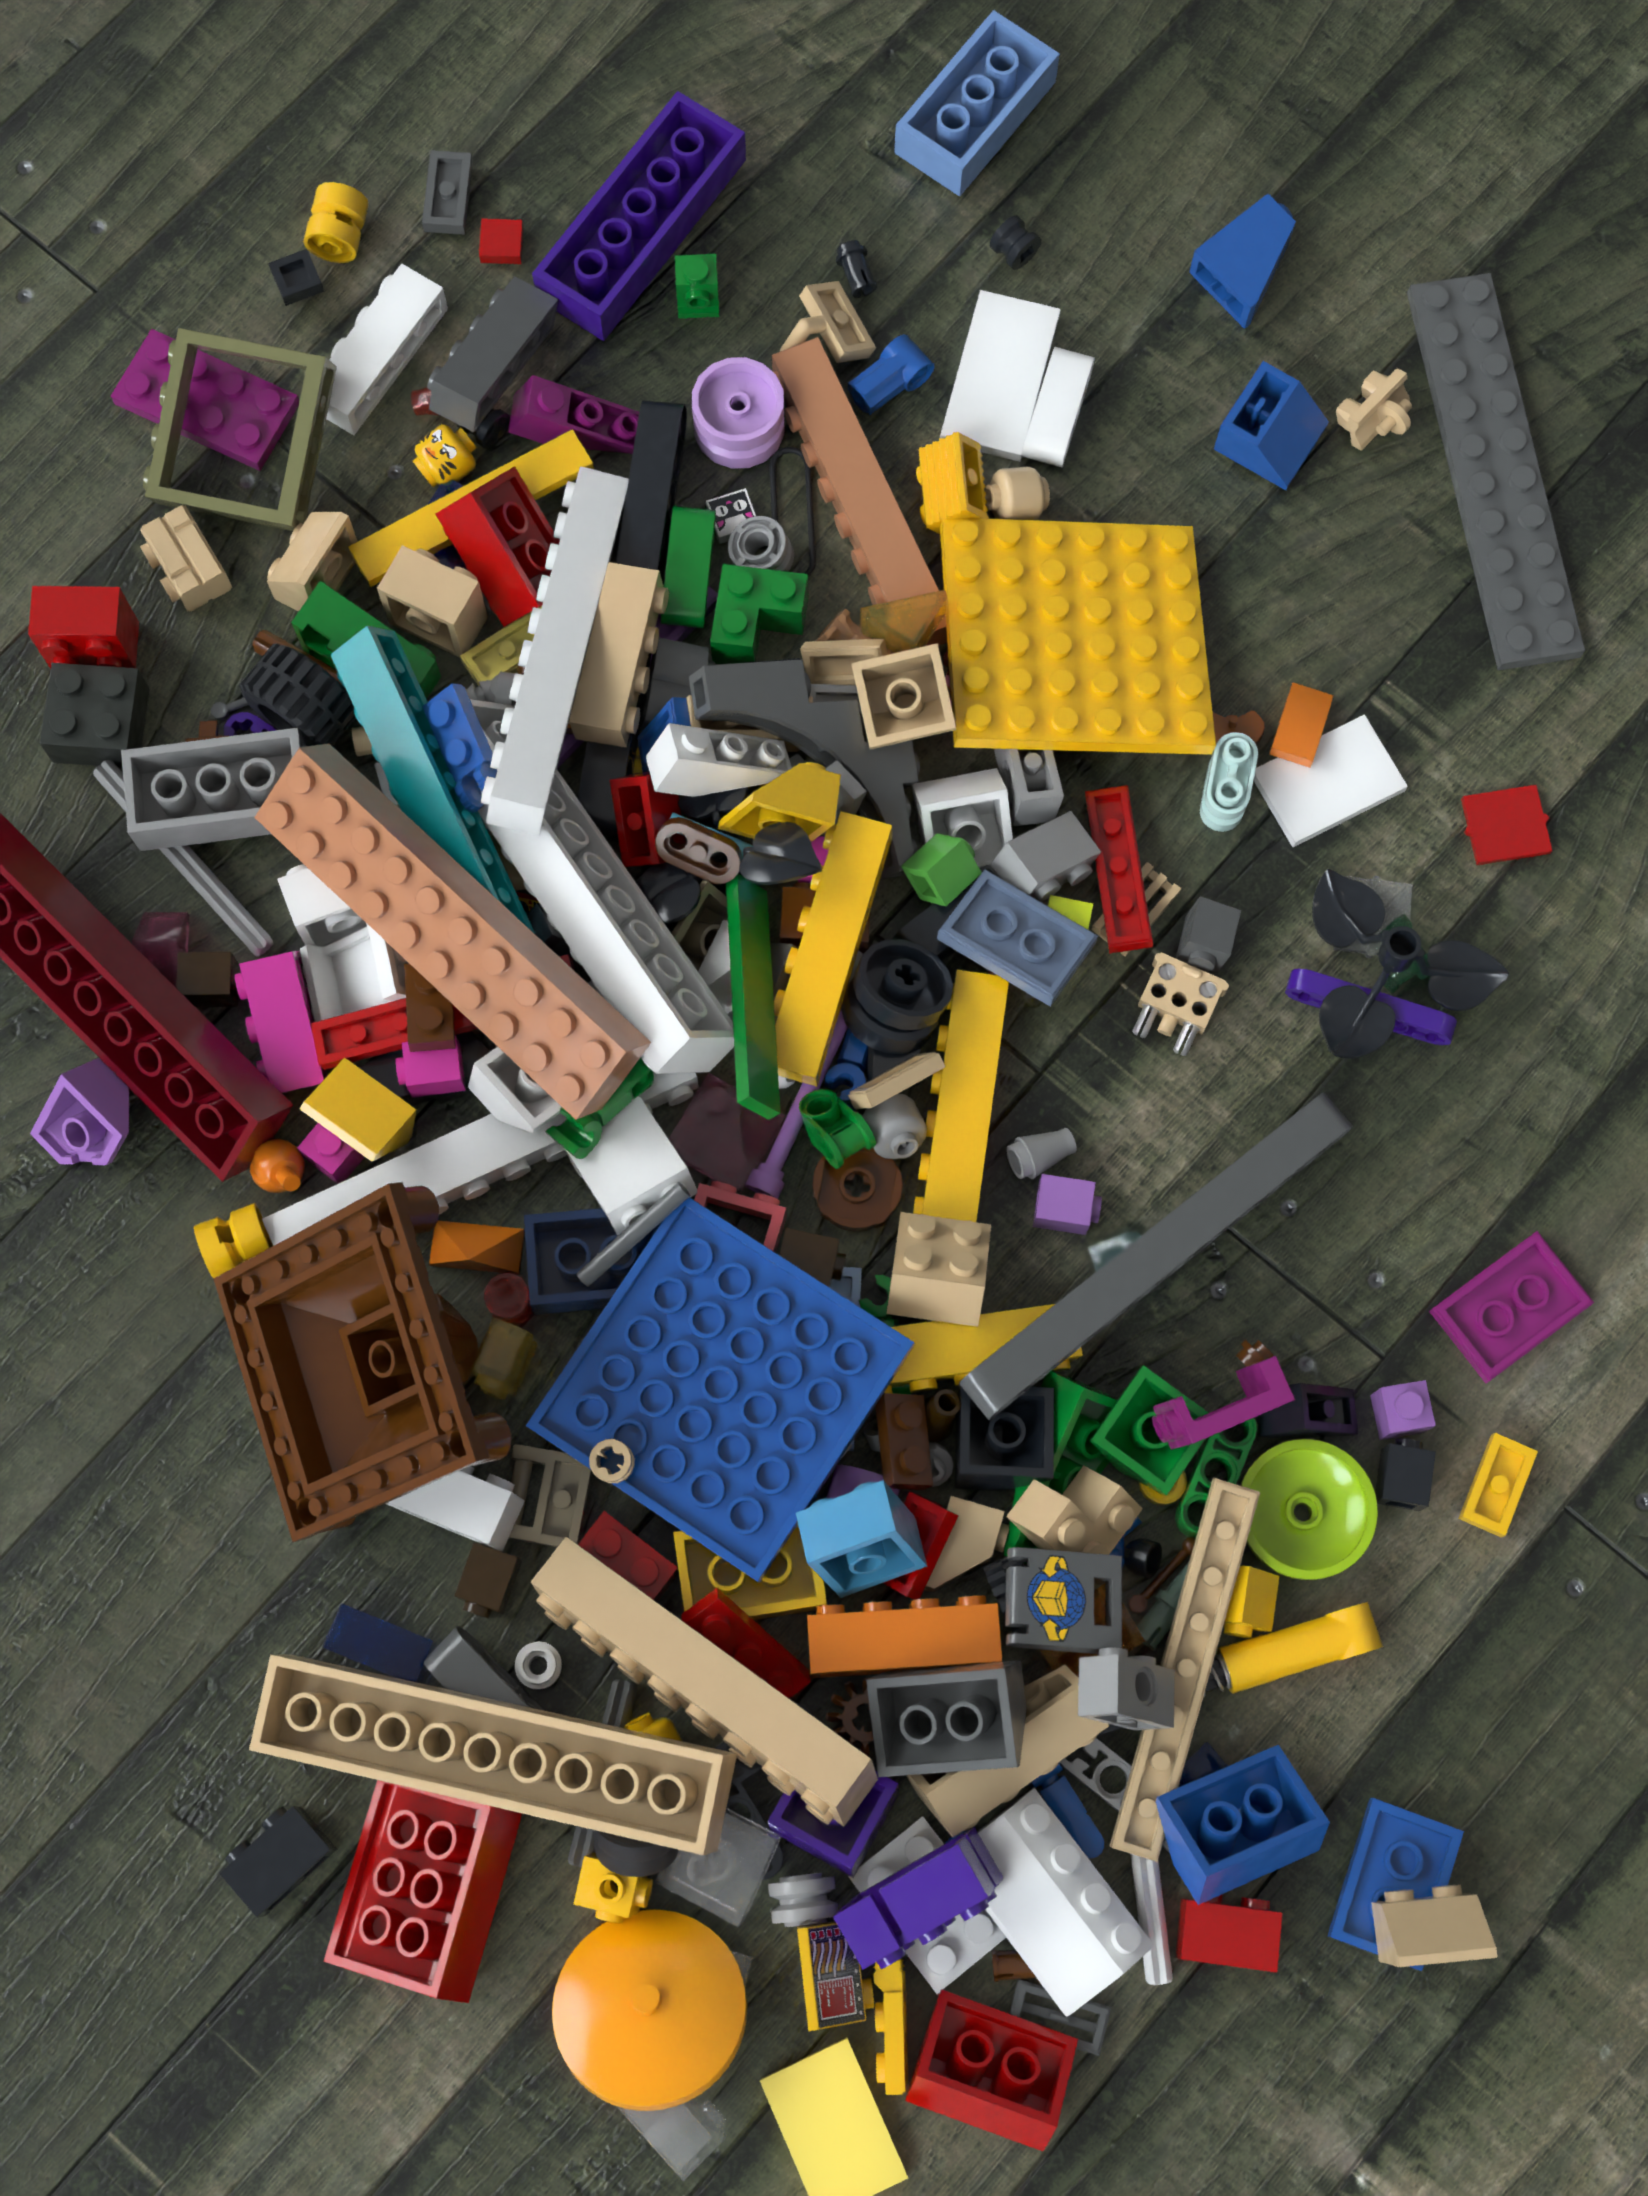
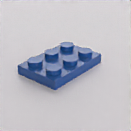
[1327,1798,1464,1971]

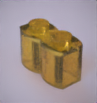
[469,1318,538,1400]

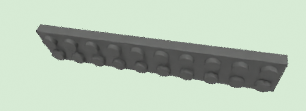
[1407,273,1585,670]

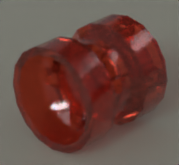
[484,1273,532,1326]

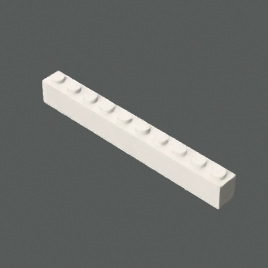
[481,466,629,836]
[262,1070,699,1246]

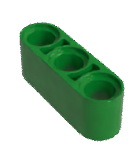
[661,506,716,629]
[1175,1418,1257,1538]

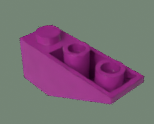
[508,375,639,454]

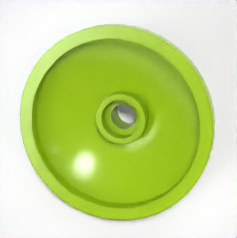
[1240,1439,1378,1580]

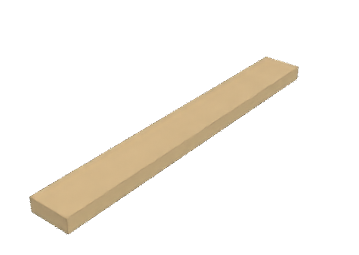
[1110,1478,1260,1862]

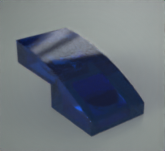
[322,1603,433,1682]

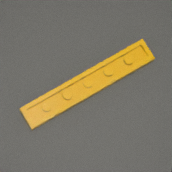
[348,429,594,587]

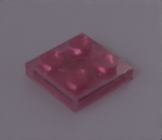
[669,1073,785,1195]

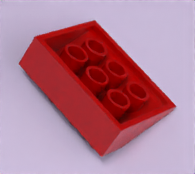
[324,1780,523,2003]

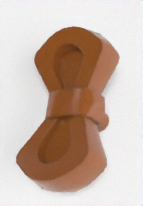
[1213,711,1265,745]

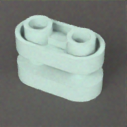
[1200,732,1258,832]

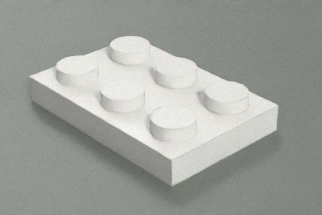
[848,1816,1006,1994]

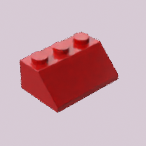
[435,466,560,627]
[905,1989,1078,2151]

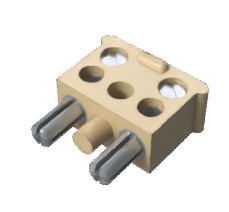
[1132,952,1229,1056]

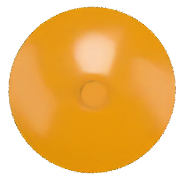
[552,1910,747,2111]

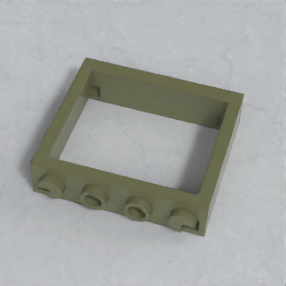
[143,328,337,531]

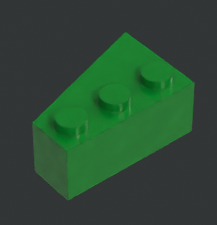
[291,581,441,699]

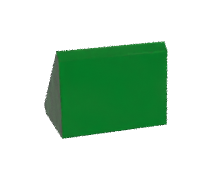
[1090,1365,1208,1496]

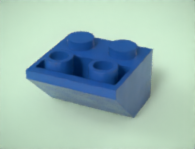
[1214,361,1329,490]

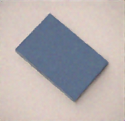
[937,869,1098,1007]

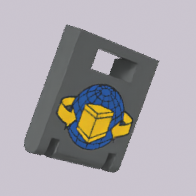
[1005,1547,1122,1654]

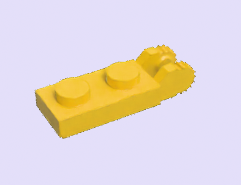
[873,1958,909,2095]

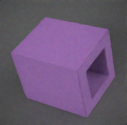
[1032,1174,1102,1235]
[1370,1380,1436,1440]

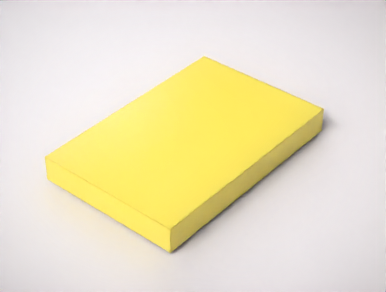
[759,2038,908,2196]

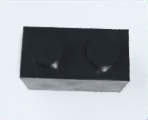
[220,1806,337,1917]

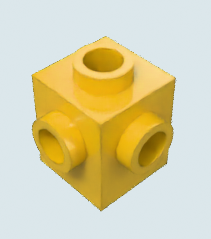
[574,1852,653,1923]

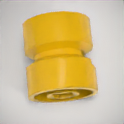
[303,182,369,263]
[194,1203,273,1278]

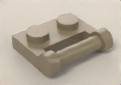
[508,1445,592,1547]

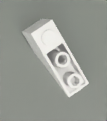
[646,723,792,797]

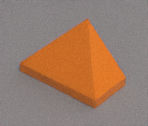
[429,1221,525,1275]

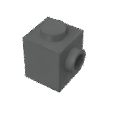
[1176,896,1241,974]

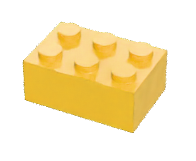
[673,1525,827,1620]

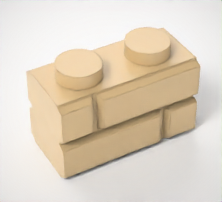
[140,505,232,611]

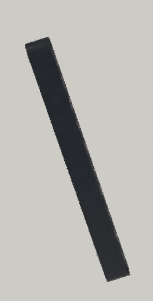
[578,400,687,836]

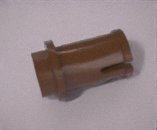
[992,1949,1040,1983]

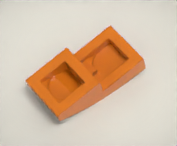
[1269,682,1333,768]

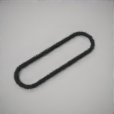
[769,447,816,577]

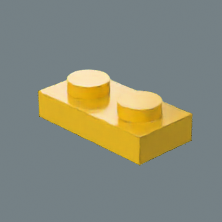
[1458,1433,1538,1537]

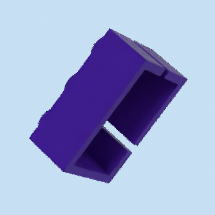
[833,1827,1004,1970]

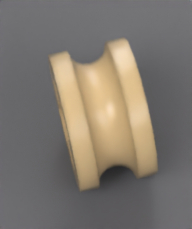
[589,1439,635,1484]

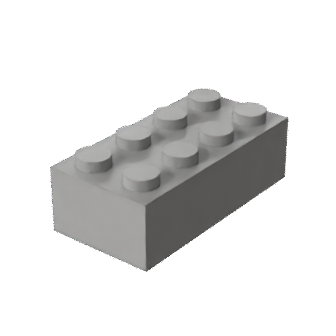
[121,728,307,851]

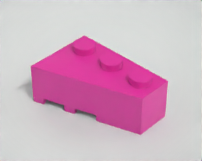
[235,951,328,1093]

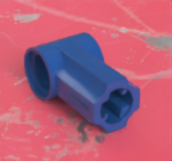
[848,334,935,415]

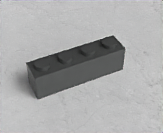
[427,276,558,432]

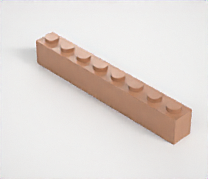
[772,337,947,651]

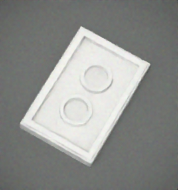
[1253,714,1408,847]

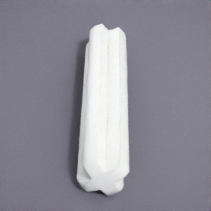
[1131,1854,1173,1985]

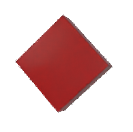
[479,219,524,264]

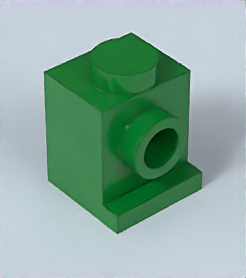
[675,254,719,319]

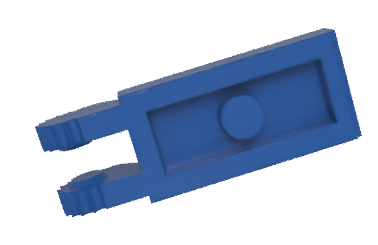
[422,683,497,813]

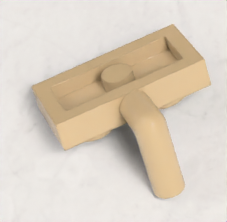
[780,281,876,363]

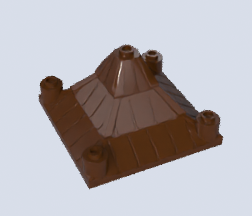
[213,1182,511,1542]

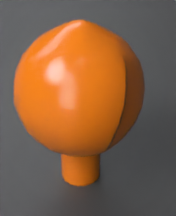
[250,1139,305,1193]

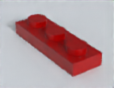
[681,1587,811,1699]

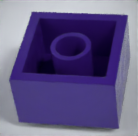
[767,1771,899,1878]

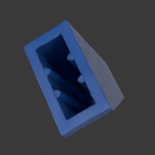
[1189,194,1296,329]

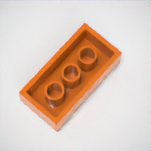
[807,1596,1002,1679]

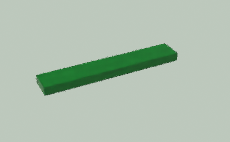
[726,874,781,1120]

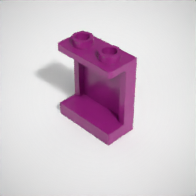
[1152,1356,1295,1450]

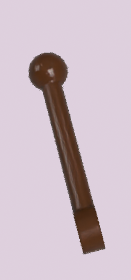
[1128,1537,1196,1613]

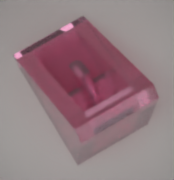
[132,912,189,987]

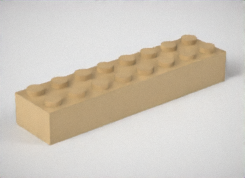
[531,1537,878,1826]

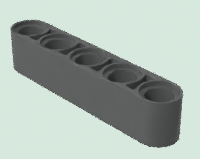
[424,1626,545,1711]

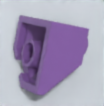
[30,1058,129,1165]

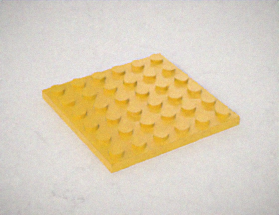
[940,518,1216,755]

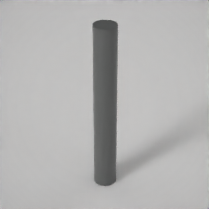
[576,1182,691,1287]

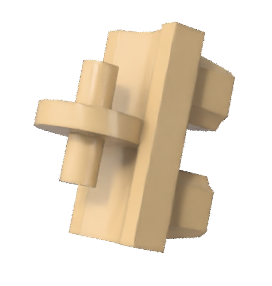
[1336,368,1412,451]

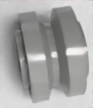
[728,516,794,572]
[768,1873,838,1927]

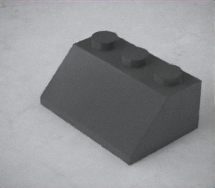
[867,1660,1027,1777]

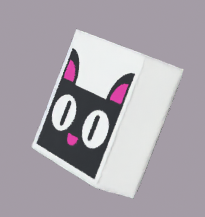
[706,488,756,544]

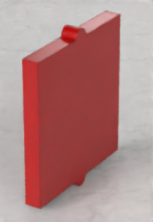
[1461,785,1552,865]

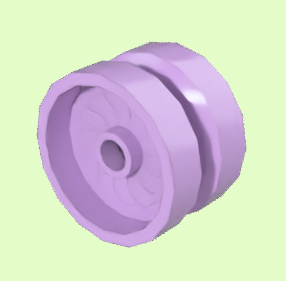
[692,357,784,469]

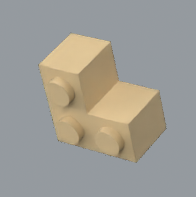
[1006,1466,1142,1555]

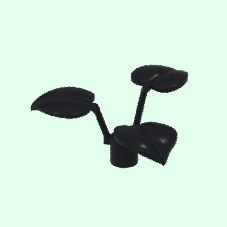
[636,787,822,925]
[1312,869,1509,1059]

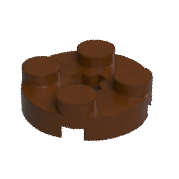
[813,1148,903,1232]

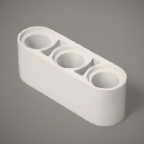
[1022,347,1095,467]

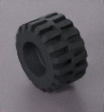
[239,643,356,747]

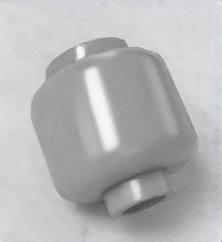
[863,1093,927,1159]

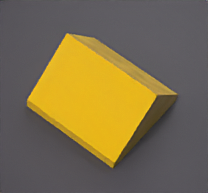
[300,1057,416,1162]

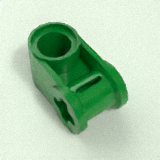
[799,1089,876,1169]

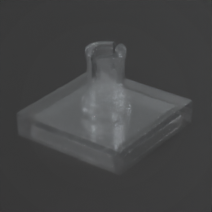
[655,1808,782,1927]

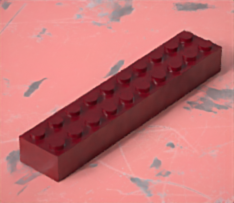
[0,813,293,1182]

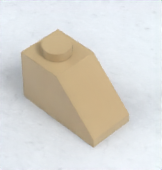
[924,1496,1009,1592]

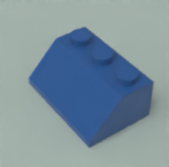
[1156,1745,1330,1905]

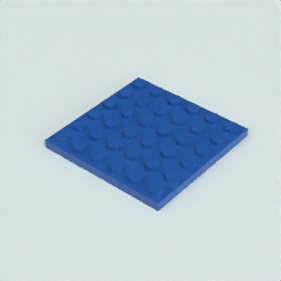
[526,1198,915,1583]

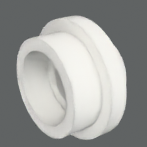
[515,1642,562,1689]

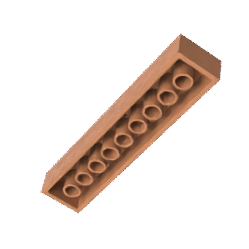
[254,744,652,1120]

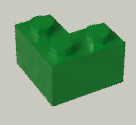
[710,564,809,664]

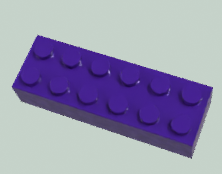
[532,91,746,341]

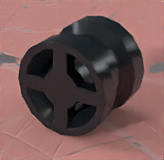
[989,215,1042,270]
[457,408,510,449]

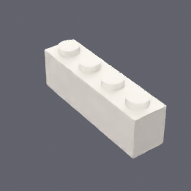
[326,264,448,435]

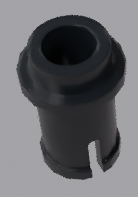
[836,240,878,298]

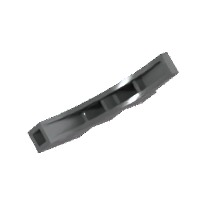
[689,659,920,879]

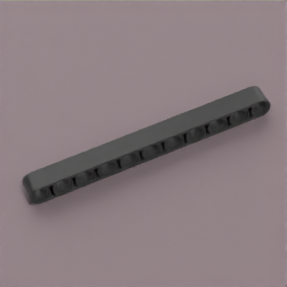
[959,1092,1354,1420]

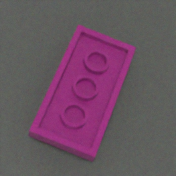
[110,328,300,471]

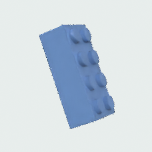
[894,10,1060,197]

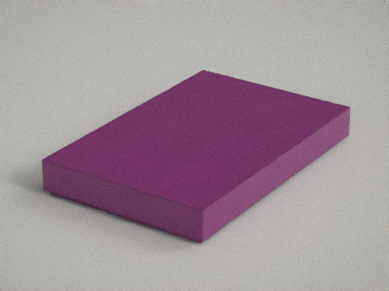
[1429,1231,1595,1383]

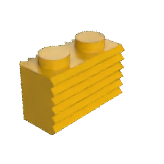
[916,432,989,534]

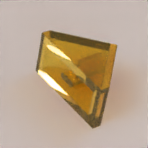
[860,590,947,653]

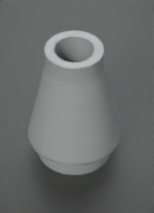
[1007,1128,1077,1179]

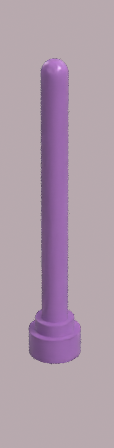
[745,1010,848,1199]

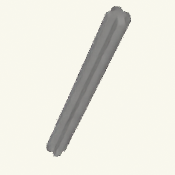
[93,760,273,956]

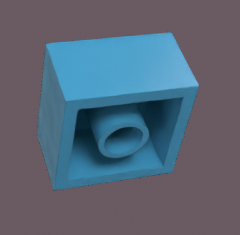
[796,1480,927,1598]

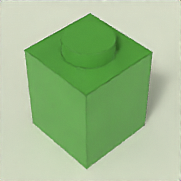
[901,833,982,906]

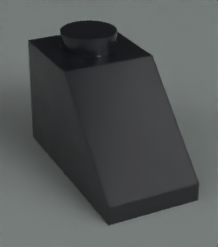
[1256,1383,1358,1439]

